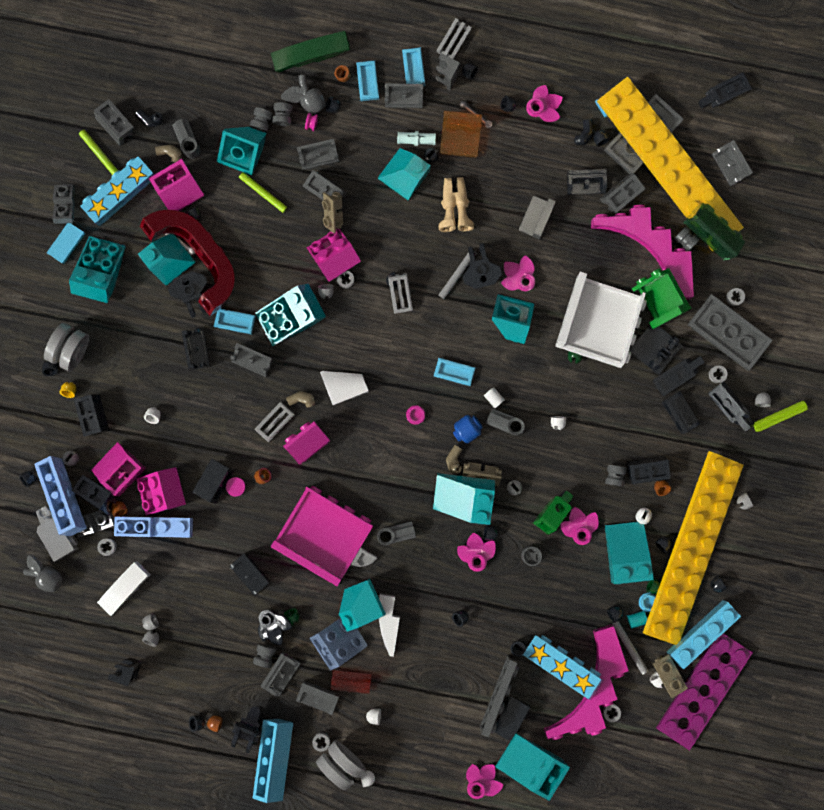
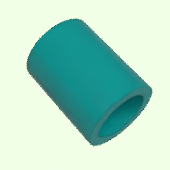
[627,611,647,629]

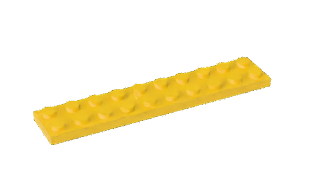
[597,77,744,252]
[643,451,744,645]

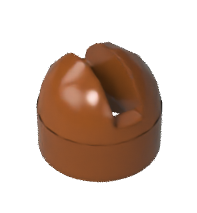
[334,65,350,82]
[254,468,271,484]
[654,480,671,496]
[111,501,128,517]
[207,716,223,733]

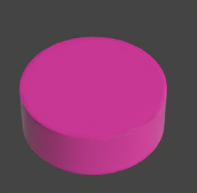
[406,405,425,425]
[226,477,246,497]

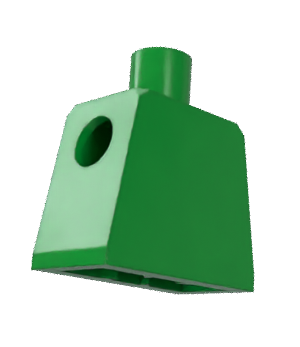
[533,490,573,535]

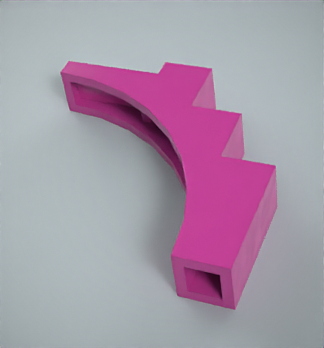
[591,205,694,300]
[544,624,628,740]

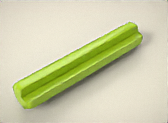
[753,401,808,432]

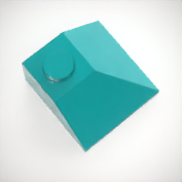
[217,127,266,175]
[378,148,431,200]
[138,234,196,286]
[492,294,534,344]
[339,579,386,632]

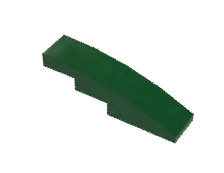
[271,31,351,72]

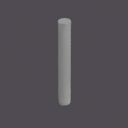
[438,251,477,299]
[612,621,649,675]

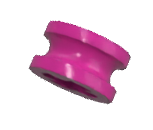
[305,113,318,131]

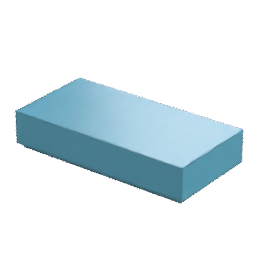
[402,48,425,86]
[356,61,379,101]
[47,223,86,264]
[214,309,256,335]
[434,358,475,386]

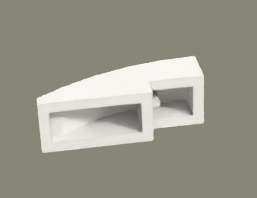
[97,561,151,616]
[379,593,400,657]

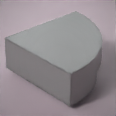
[351,548,377,567]

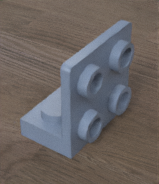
[310,618,367,671]

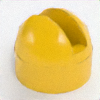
[60,382,76,398]

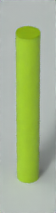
[79,130,118,175]
[239,172,288,213]

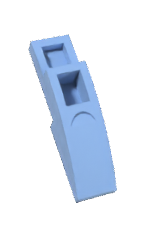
[114,517,193,538]

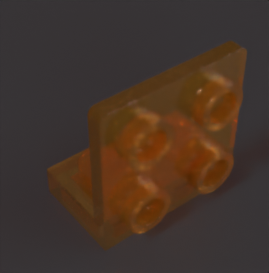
[440,111,482,158]

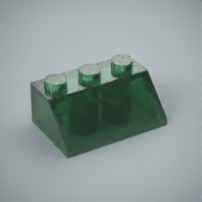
[683,203,745,261]

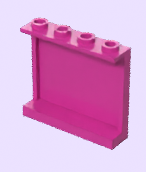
[271,485,373,586]

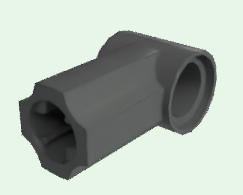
[172,119,201,159]
[486,408,525,436]
[377,521,416,545]

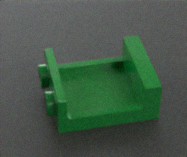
[632,268,691,329]

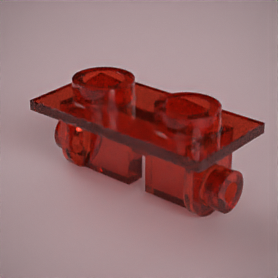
[331,670,371,694]

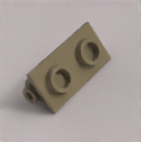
[322,192,343,234]
[462,462,502,486]
[653,654,688,698]

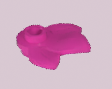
[526,85,562,122]
[501,256,535,292]
[561,507,598,545]
[457,533,495,572]
[466,764,503,799]

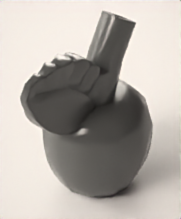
[281,75,326,115]
[23,554,63,592]

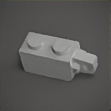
[36,506,79,562]

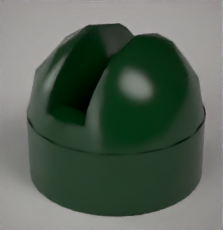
[568,351,583,364]
[646,578,661,594]
[283,608,300,626]

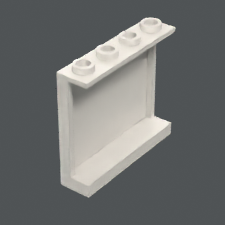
[555,272,647,368]

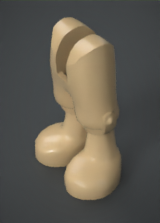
[439,177,474,232]

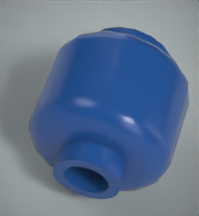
[453,415,483,443]

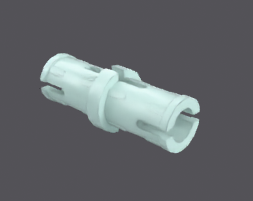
[397,131,436,146]

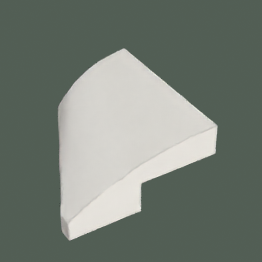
[320,371,369,406]

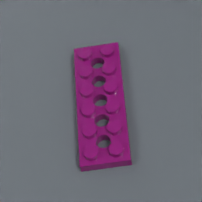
[656,633,752,751]

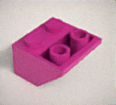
[149,159,204,211]
[307,229,361,282]
[284,421,330,465]
[92,442,146,496]
[136,467,186,516]

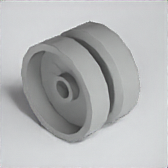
[44,322,90,372]
[316,740,366,791]

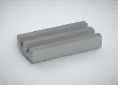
[437,18,472,59]
[388,273,413,314]
[254,401,295,442]

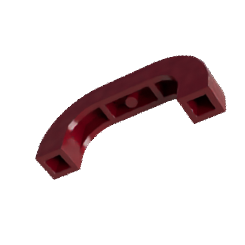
[140,210,235,316]

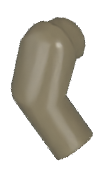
[155,144,182,163]
[286,391,315,408]
[446,445,462,474]

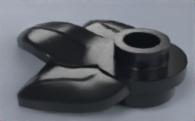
[258,609,292,645]

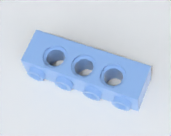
[34,456,87,536]

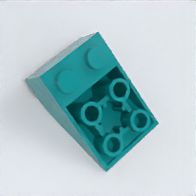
[69,236,126,303]
[255,284,326,346]
[495,733,570,801]

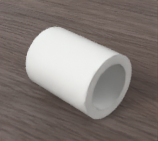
[484,387,505,408]

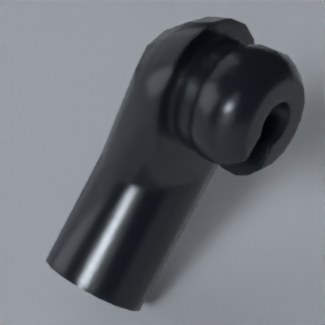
[135,109,163,127]
[574,119,593,145]

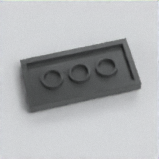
[604,94,684,174]
[687,294,772,371]
[480,655,519,737]

